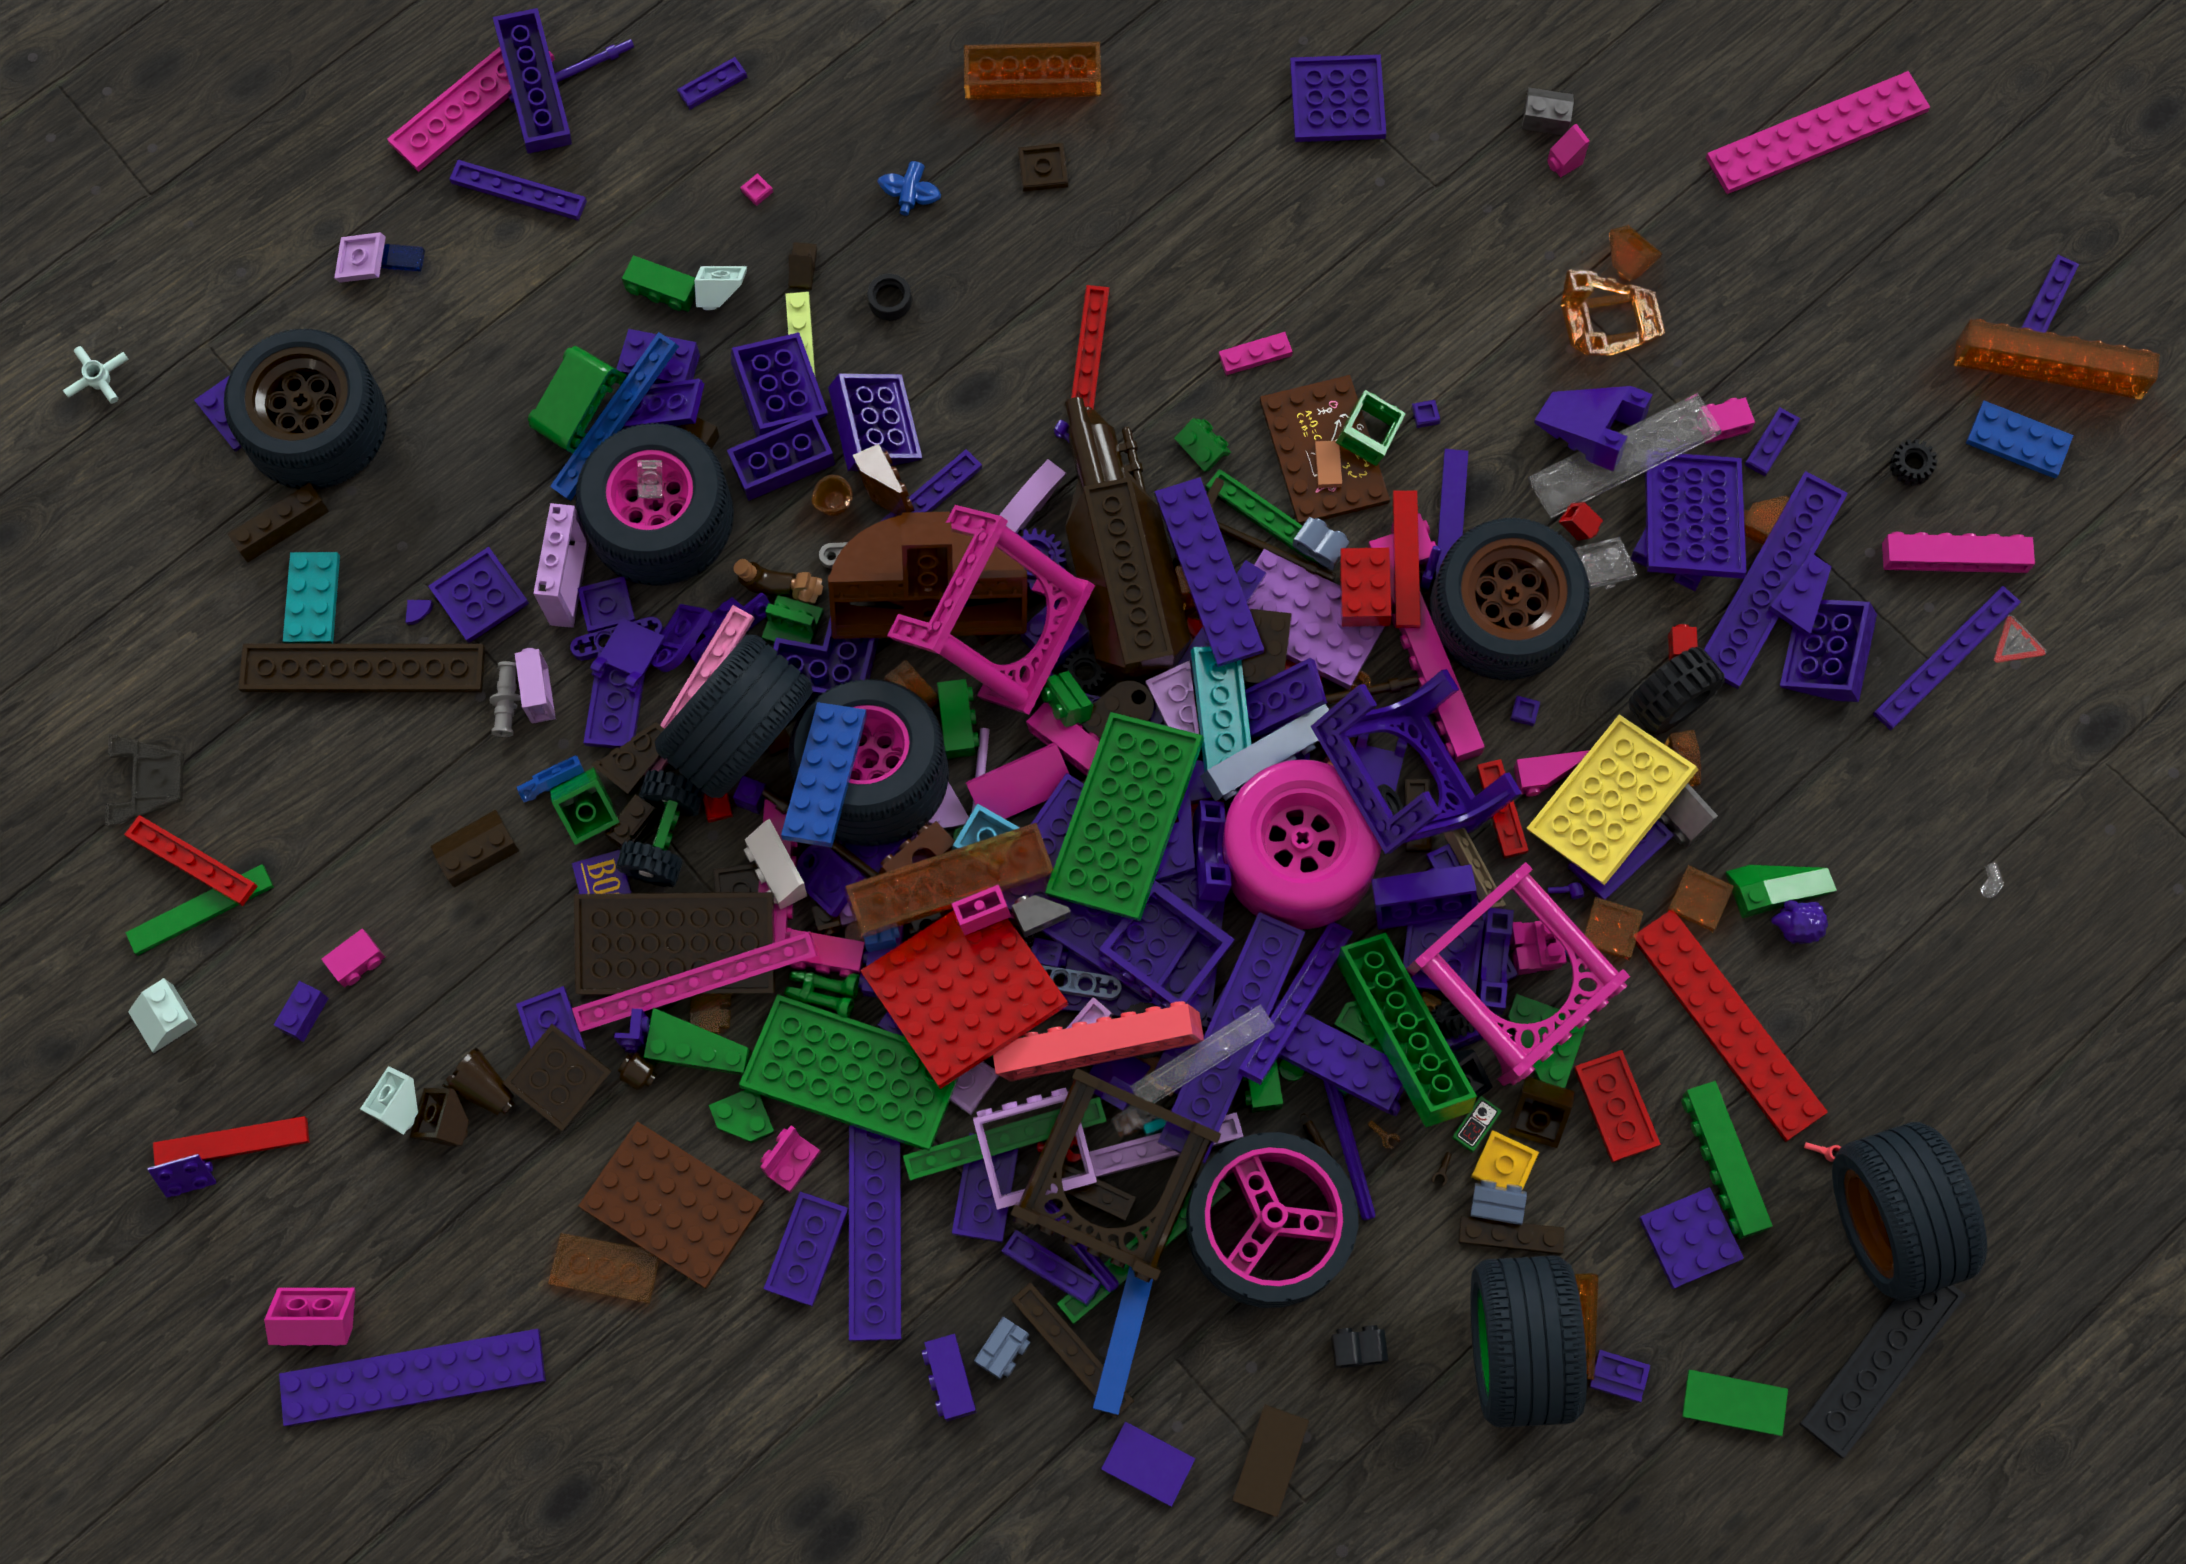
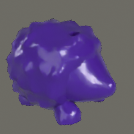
[1771,900,1828,944]

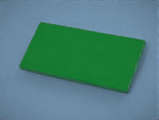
[1682,1370,1788,1437]

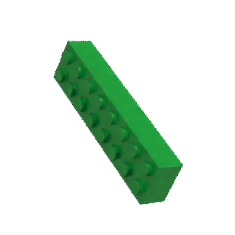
[1337,933,1477,1128]

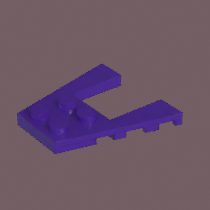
[1155,784,1195,882]

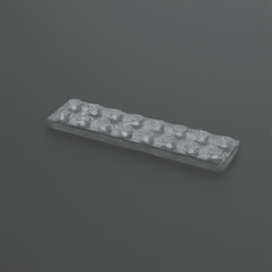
[1528,393,1721,518]

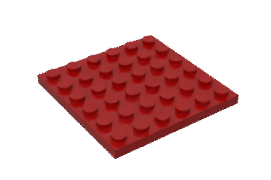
[860,910,1069,1089]

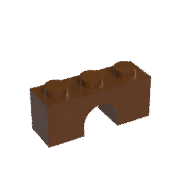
[879,821,955,895]

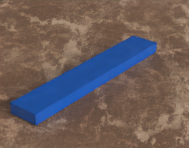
[1093,1266,1153,1416]

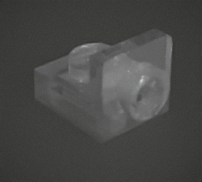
[637,460,662,499]

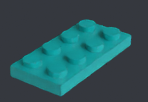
[283,552,340,644]

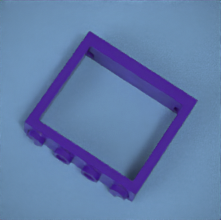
[1098,880,1235,1009]

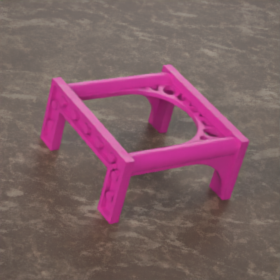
[887,505,1095,715]
[1406,862,1630,1086]

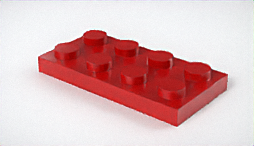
[1574,1050,1661,1163]

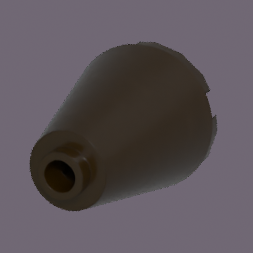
[442,1047,515,1115]

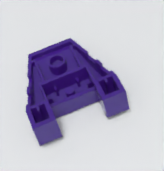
[1534,386,1653,471]

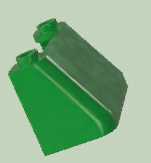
[528,346,627,453]

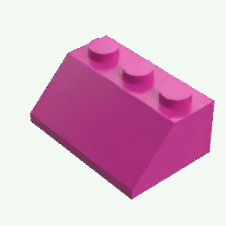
[264,1288,355,1346]

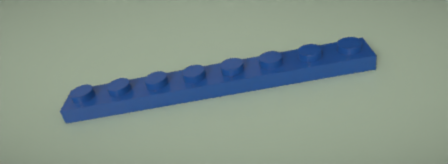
[550,332,679,501]

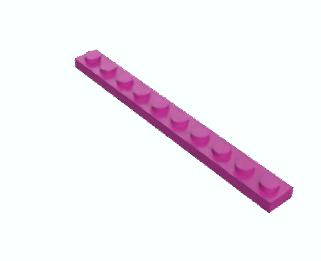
[572,931,818,1032]

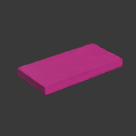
[965,742,1070,819]

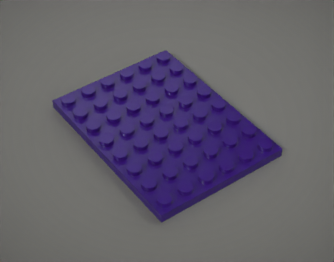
[985,773,1219,1002]

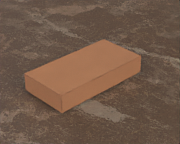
[1315,441,1342,488]

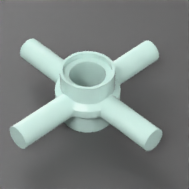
[63,346,129,404]

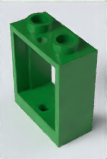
[1335,390,1406,466]

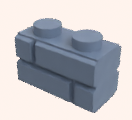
[1471,1180,1527,1225]
[974,1317,1031,1380]

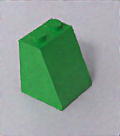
[550,767,620,845]

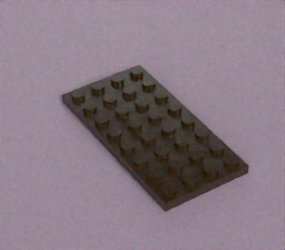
[574,892,775,994]

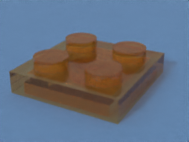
[1667,865,1734,932]
[1584,897,1643,960]

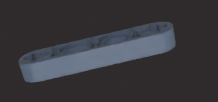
[1042,965,1121,1001]

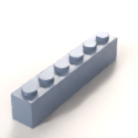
[1200,704,1329,801]

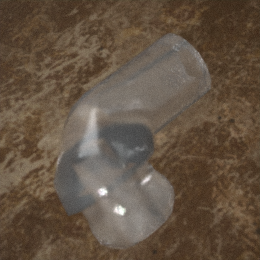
[1981,863,2003,898]

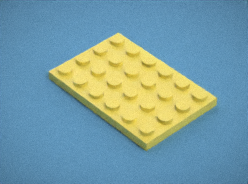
[1527,714,1698,885]

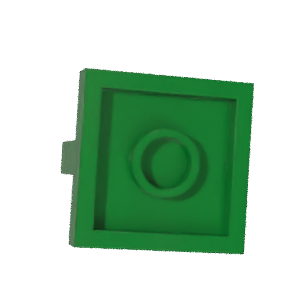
[762,595,824,644]

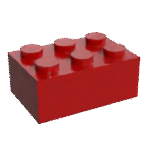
[1340,547,1391,627]

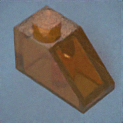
[1744,496,1789,545]
[1665,730,1701,786]

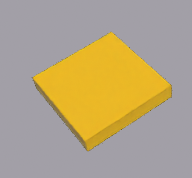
[1471,1130,1539,1190]

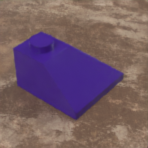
[1089,1057,1151,1111]

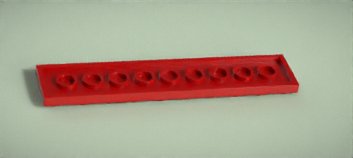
[1631,909,1828,1142]

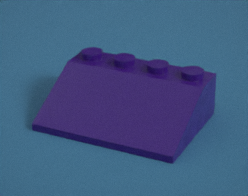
[731,333,828,437]
[828,374,922,471]
[1780,600,1877,702]

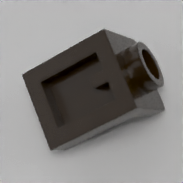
[812,905,843,937]

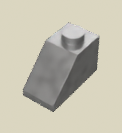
[1012,895,1070,938]

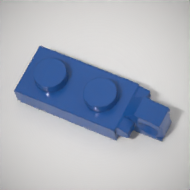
[517,755,584,802]

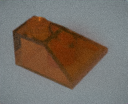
[1609,225,1662,281]

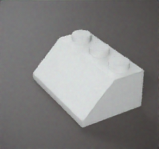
[743,819,807,910]

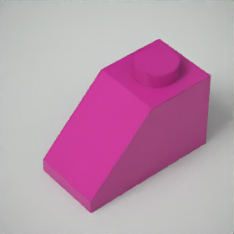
[1547,124,1590,178]

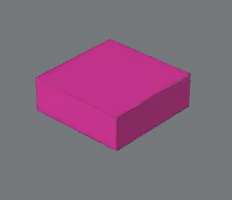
[740,174,773,206]

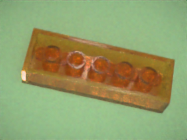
[964,42,1101,100]

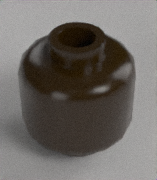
[617,1052,657,1090]

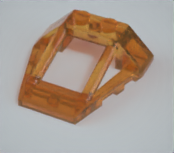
[1561,270,1665,356]

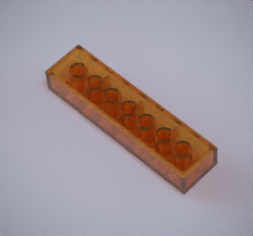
[1954,319,2160,400]
[844,823,1053,939]

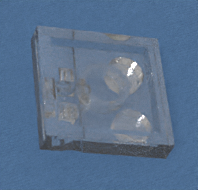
[1574,537,1637,589]

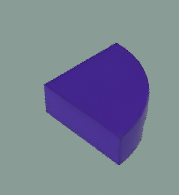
[406,600,433,625]

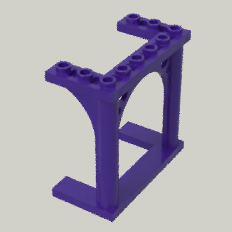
[1311,669,1522,854]

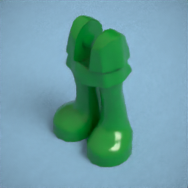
[784,970,860,1018]

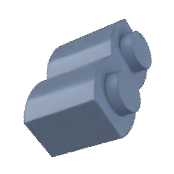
[1292,517,1350,570]

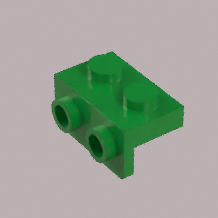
[1174,418,1231,472]

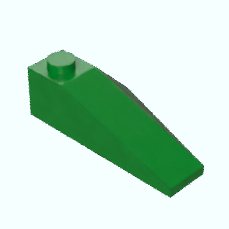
[1725,865,1837,919]

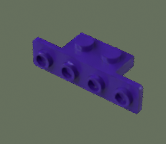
[689,593,770,665]

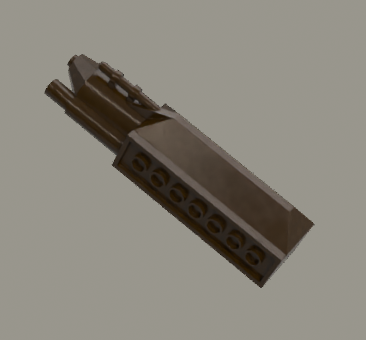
[1065,397,1191,684]

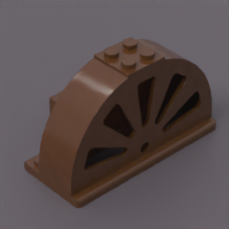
[828,511,1027,639]

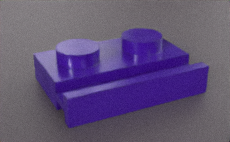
[1589,1350,1650,1403]

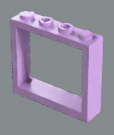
[533,503,589,628]
[973,1088,1097,1210]

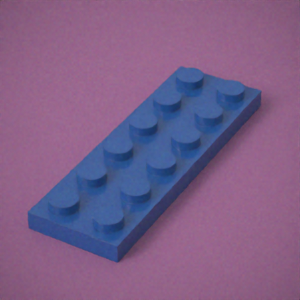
[781,702,867,848]

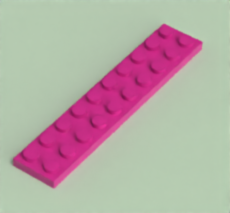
[1706,71,1930,194]

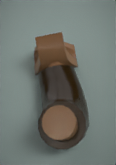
[734,559,823,604]

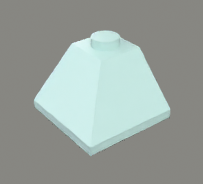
[695,266,747,310]
[360,1066,418,1135]

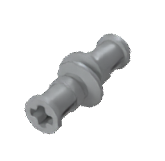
[489,661,521,737]

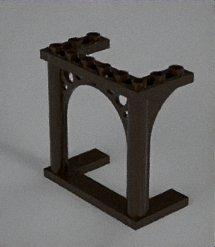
[1011,1068,1221,1283]

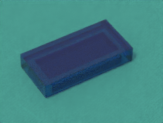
[381,244,425,271]

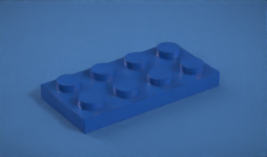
[1966,400,2074,479]

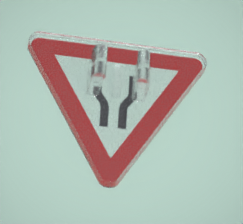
[1994,615,2047,663]

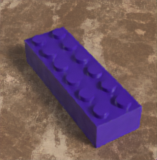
[493,8,572,154]

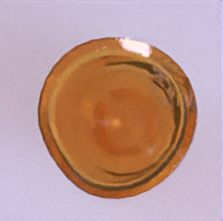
[812,475,853,516]

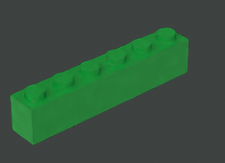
[1681,1081,1773,1240]

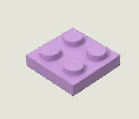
[334,232,386,283]

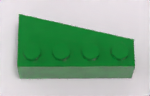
[644,1008,752,1076]

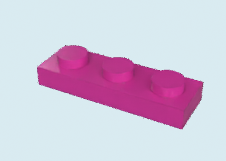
[1219,332,1293,375]

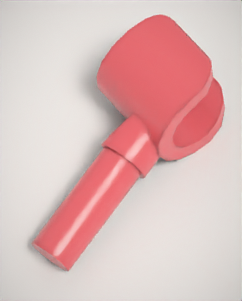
[1804,1142,1841,1162]

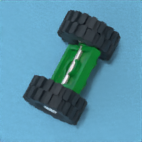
[616,770,705,887]

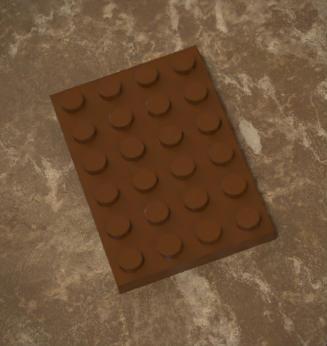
[578,1121,764,1289]

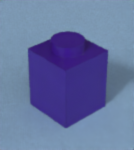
[733,776,767,814]

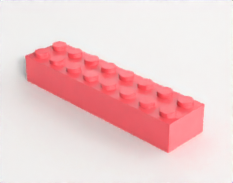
[993,1001,1204,1082]

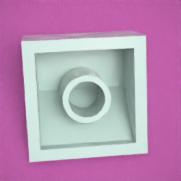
[128,978,197,1053]

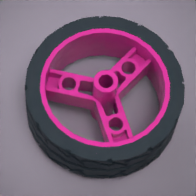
[1186,1132,1359,1308]

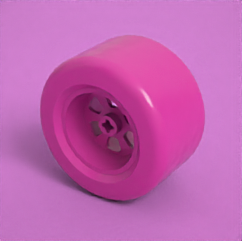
[1222,760,1381,930]

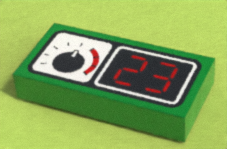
[1452,1096,1502,1153]

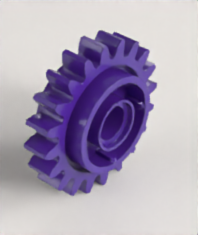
[1016,528,1067,594]

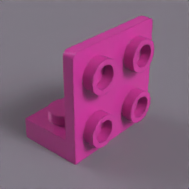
[760,1126,821,1193]

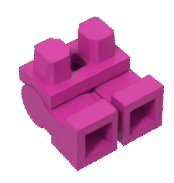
[1510,921,1567,975]

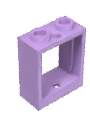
[515,648,556,723]

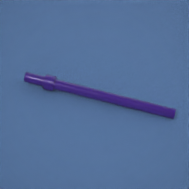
[508,39,634,103]

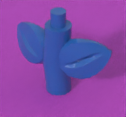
[877,161,941,216]

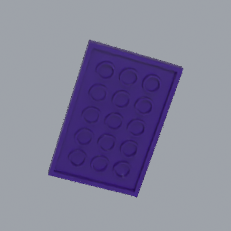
[1645,451,1746,579]

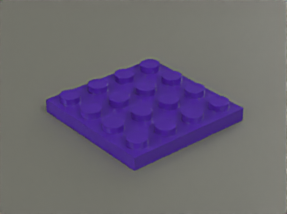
[1290,54,1386,142]

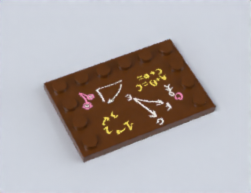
[1260,375,1390,525]

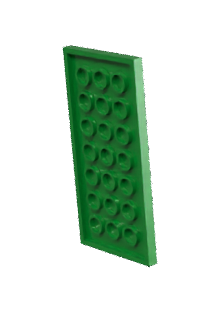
[1045,712,1204,921]
[739,994,959,1151]

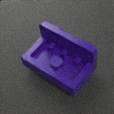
[614,1009,650,1053]

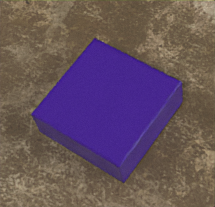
[1411,400,1440,428]
[1510,696,1540,727]

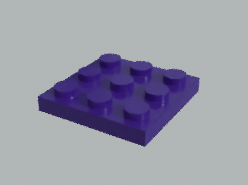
[428,547,529,644]
[1403,918,1485,994]
[1639,1187,1744,1289]

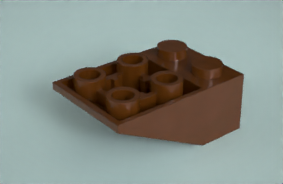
[853,444,915,516]

